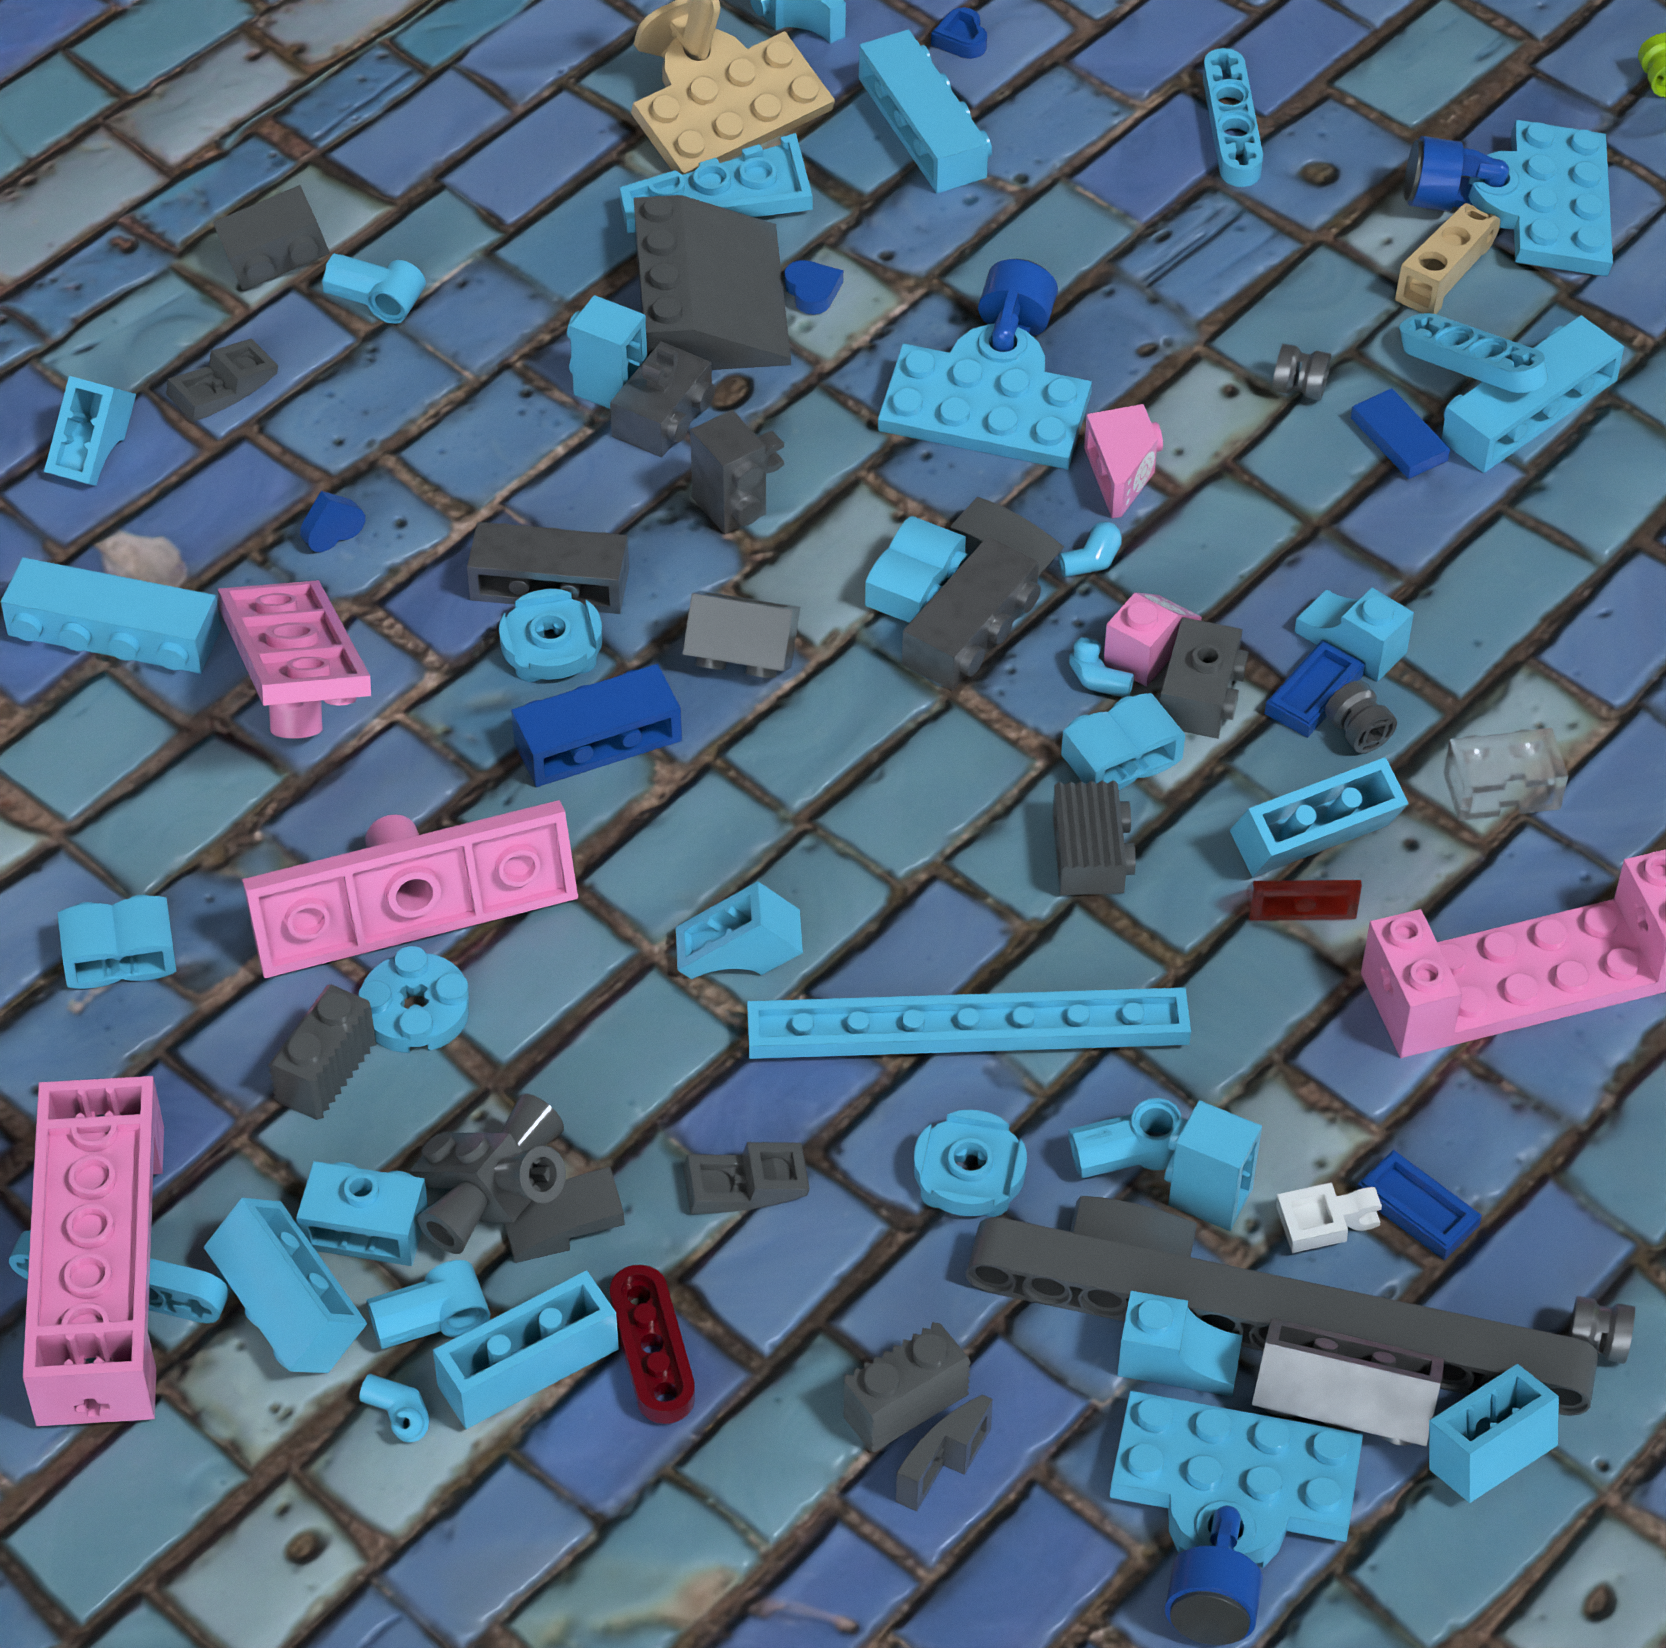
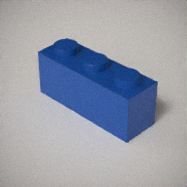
[511,664,682,787]

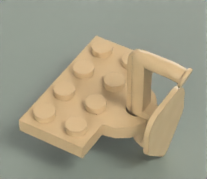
[631,0,835,175]

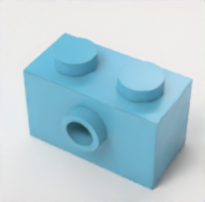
[567,295,647,409]
[1164,1100,1262,1232]
[296,1161,428,1266]
[1429,1364,1559,1503]

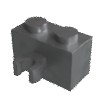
[610,341,715,458]
[690,409,784,534]

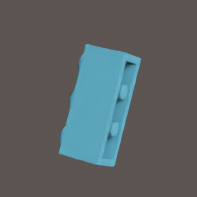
[1230,757,1409,878]
[203,1198,368,1373]
[433,1270,619,1429]

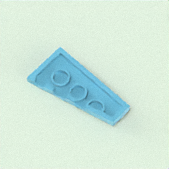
[619,133,813,233]

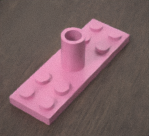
[218,580,371,739]
[242,800,578,979]

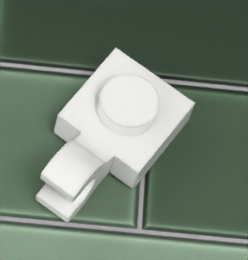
[1276,1182,1382,1253]

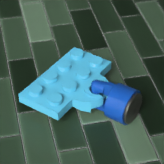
[1404,120,1613,277]
[878,259,1092,470]
[1109,1391,1363,1645]

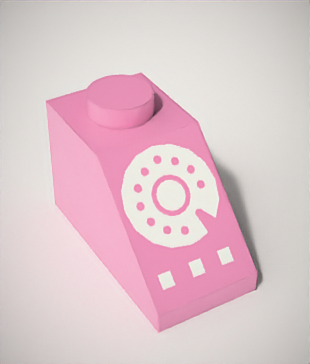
[1084,404,1163,519]
[1103,592,1202,687]

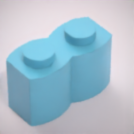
[865,516,970,623]
[1061,693,1185,790]
[58,895,177,989]

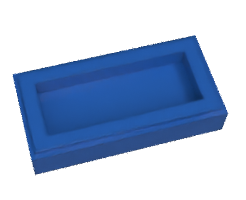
[1351,388,1450,479]
[1264,640,1366,738]
[1357,1150,1482,1260]

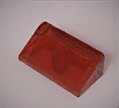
[1247,880,1362,920]

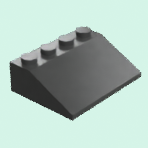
[634,195,791,370]

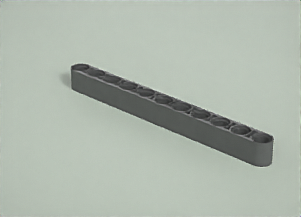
[965,1217,1598,1416]

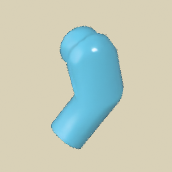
[1058,522,1122,578]
[1069,637,1134,698]
[359,1374,430,1443]

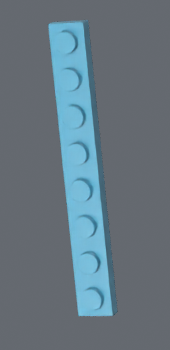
[747,987,1191,1059]

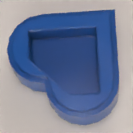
[931,7,987,59]
[784,260,844,315]
[300,491,365,552]

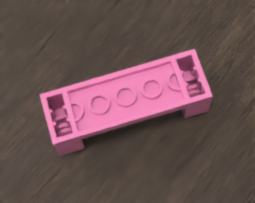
[1361,849,1666,1058]
[23,1076,164,1426]

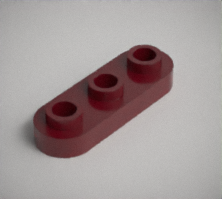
[610,1264,695,1424]

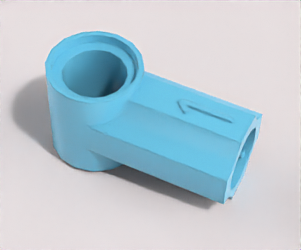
[322,253,426,324]
[1068,1098,1181,1179]
[366,1260,491,1349]

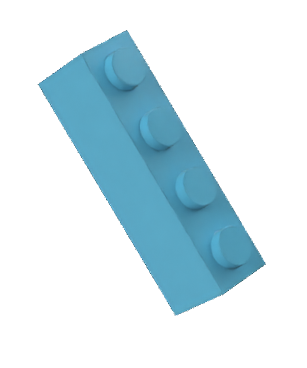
[859,29,992,194]
[1441,315,1624,473]
[0,557,221,674]

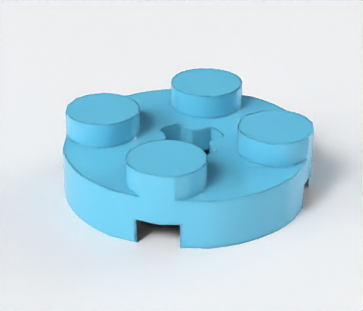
[499,589,602,682]
[358,946,470,1053]
[914,1110,1027,1217]

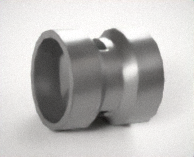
[1272,344,1331,401]
[1325,680,1397,754]
[1568,1296,1635,1364]

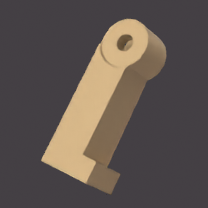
[1395,203,1500,314]

